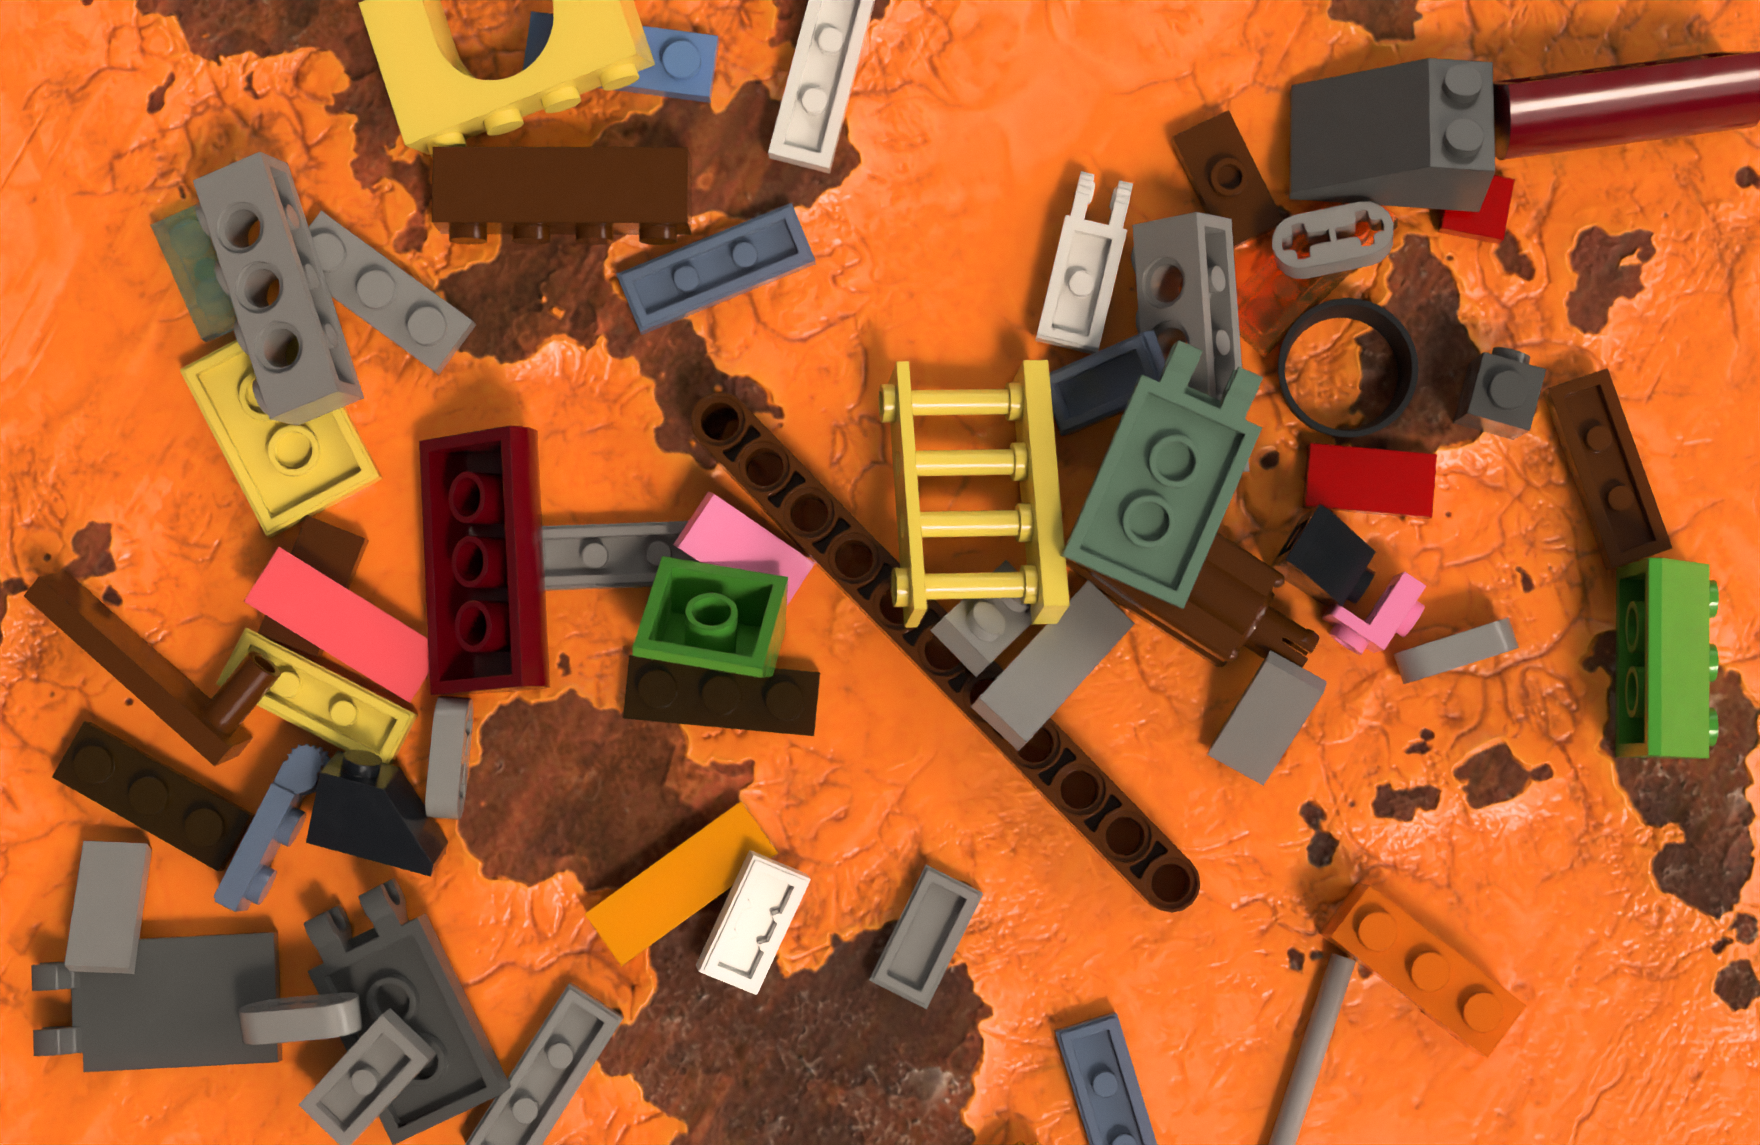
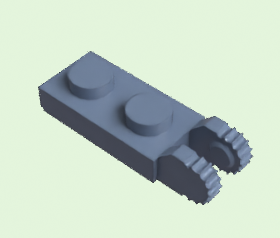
[213,743,331,912]

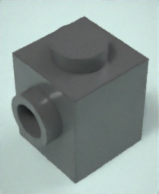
[1453,347,1546,440]

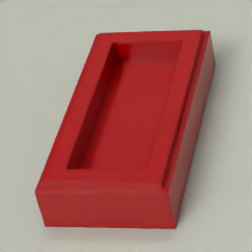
[1302,443,1437,519]

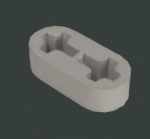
[1272,201,1393,279]
[1394,617,1519,684]
[425,696,474,820]
[238,992,363,1045]

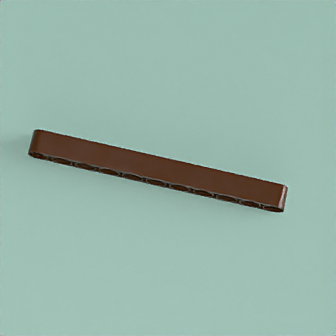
[690,392,1201,913]

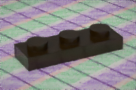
[623,655,821,737]
[52,721,255,871]

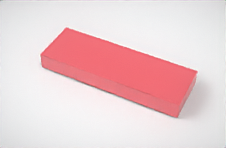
[244,546,430,703]

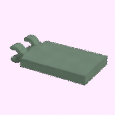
[1061,340,1263,609]

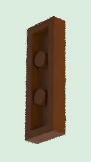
[1543,368,1672,571]

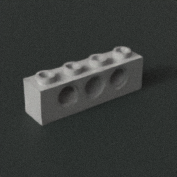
[193,152,364,426]
[1131,212,1250,472]

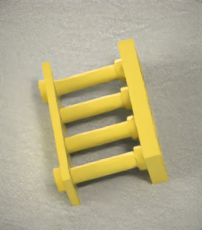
[878,360,1070,628]

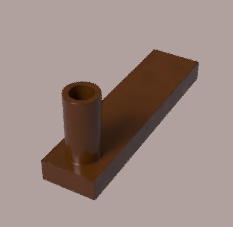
[24,570,281,767]

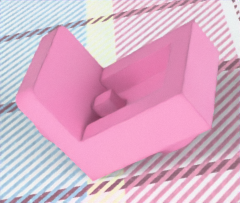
[1322,572,1426,655]

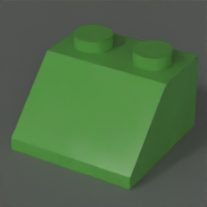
[632,556,788,678]

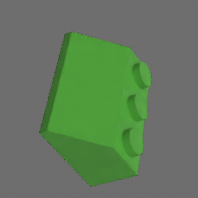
[1615,557,1719,759]

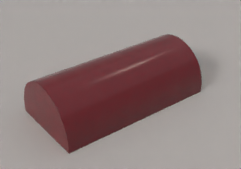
[1493,51,1760,160]
[419,425,550,695]

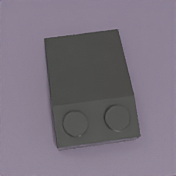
[1289,58,1495,212]

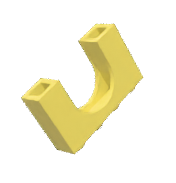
[359,0,655,158]

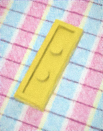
[216,628,418,765]

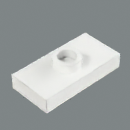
[696,850,811,995]

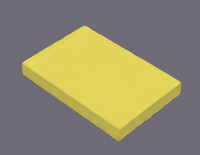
[179,338,383,538]

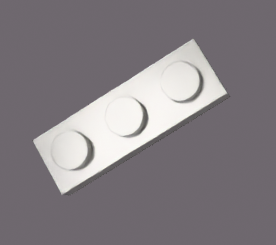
[768,0,875,174]

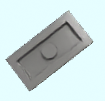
[931,560,1032,677]
[299,1008,437,1145]

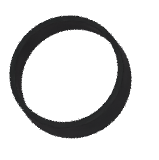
[1278,298,1418,437]

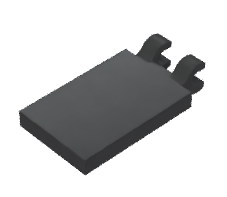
[304,878,511,1145]
[31,932,283,1072]

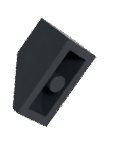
[1271,505,1376,607]
[306,750,448,877]

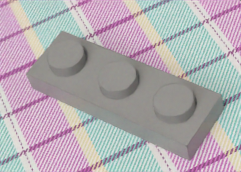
[309,211,476,375]

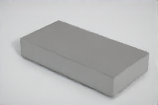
[1207,650,1327,786]
[64,841,152,974]
[869,865,984,1009]

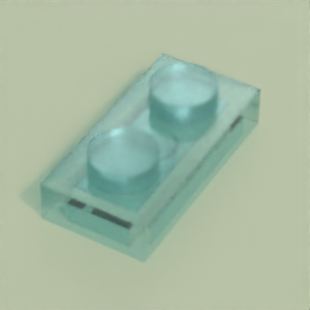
[151,205,237,343]

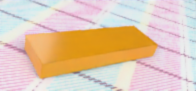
[584,801,779,966]

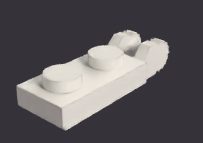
[1035,171,1133,354]

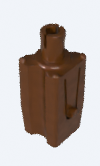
[1066,533,1320,667]

